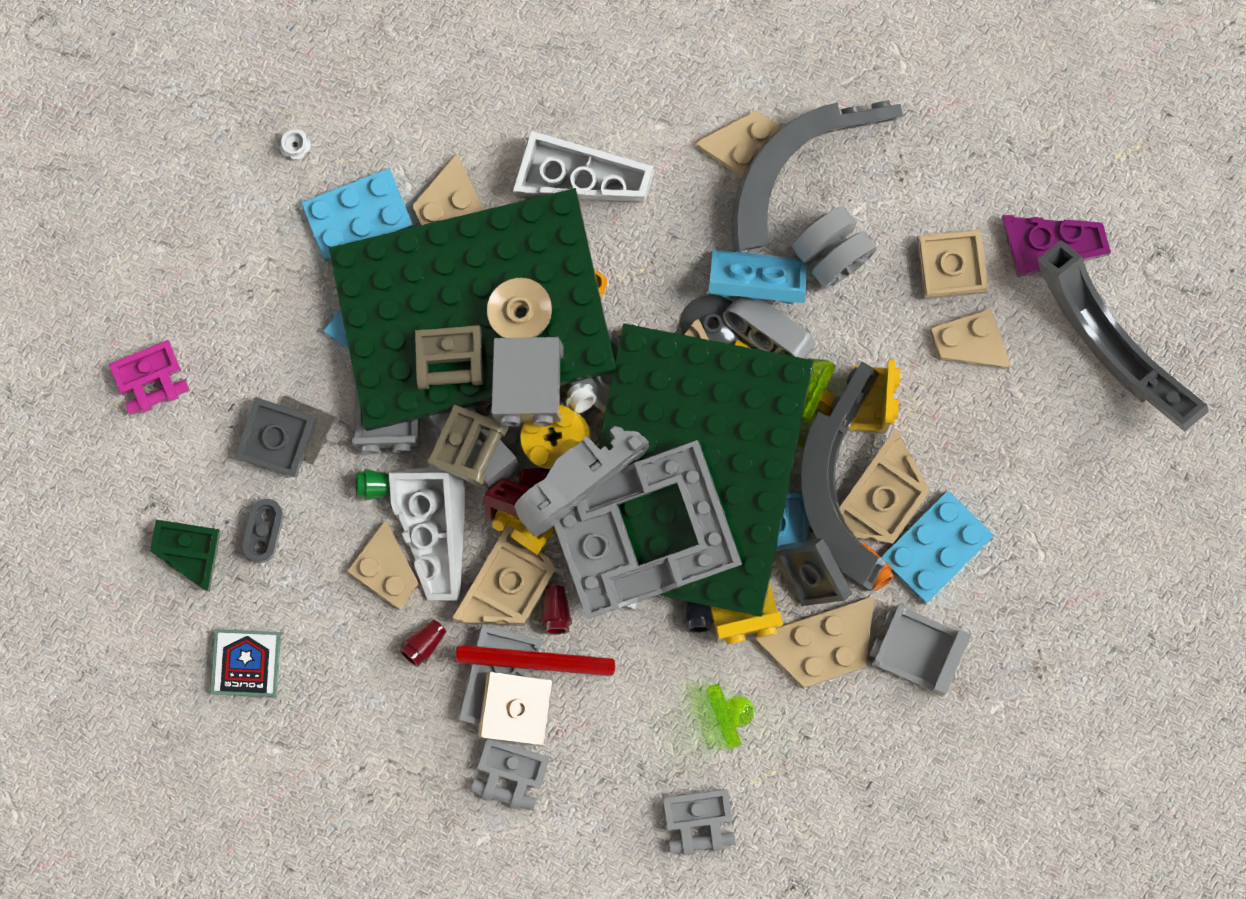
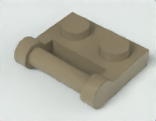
[415,326,484,389]
[428,405,508,486]

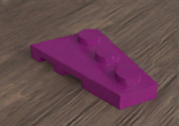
[1001,214,1111,277]

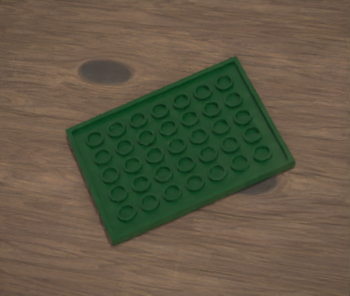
[329,188,617,431]
[598,323,814,617]

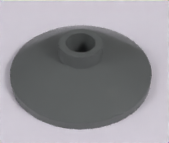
[681,295,742,345]

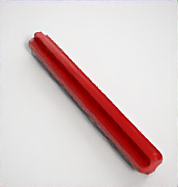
[455,645,616,676]

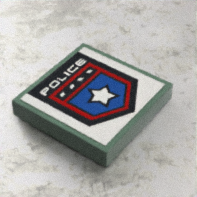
[211,629,281,698]

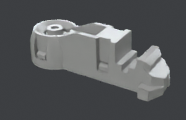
[514,426,649,537]

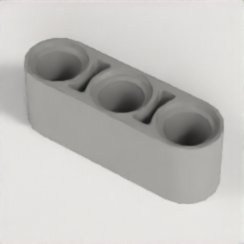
[723,296,815,358]

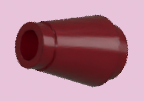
[540,585,572,635]
[399,619,447,667]

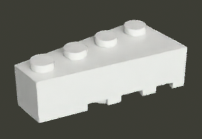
[513,131,654,202]

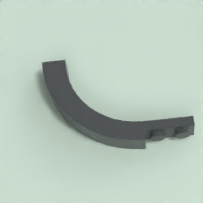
[732,100,903,252]
[1037,240,1209,432]
[801,361,886,590]

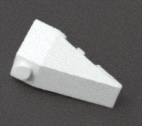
[389,467,465,600]

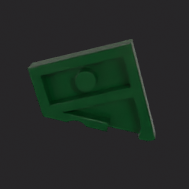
[150,519,221,592]

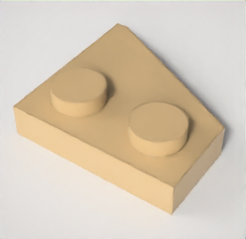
[697,110,782,178]
[930,309,1011,369]
[347,522,419,610]

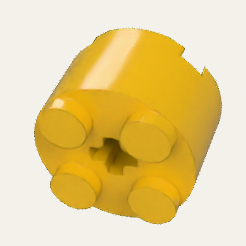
[521,405,590,469]

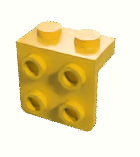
[848,359,901,433]
[711,582,783,645]

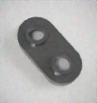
[242,498,284,563]

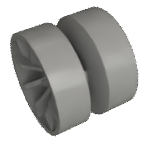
[791,206,877,290]

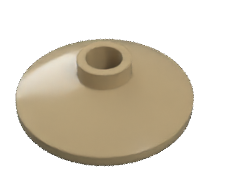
[487,278,552,338]

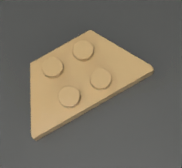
[412,155,483,225]
[840,429,930,543]
[453,526,556,626]
[755,597,874,689]

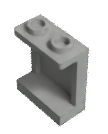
[492,337,564,427]
[351,368,420,454]
[869,603,972,697]

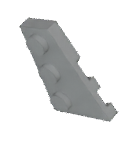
[458,625,544,726]

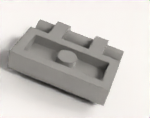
[471,738,550,811]
[663,789,736,855]

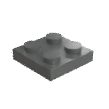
[234,397,317,478]
[775,538,852,606]

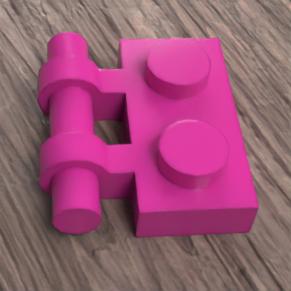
[109,340,190,415]

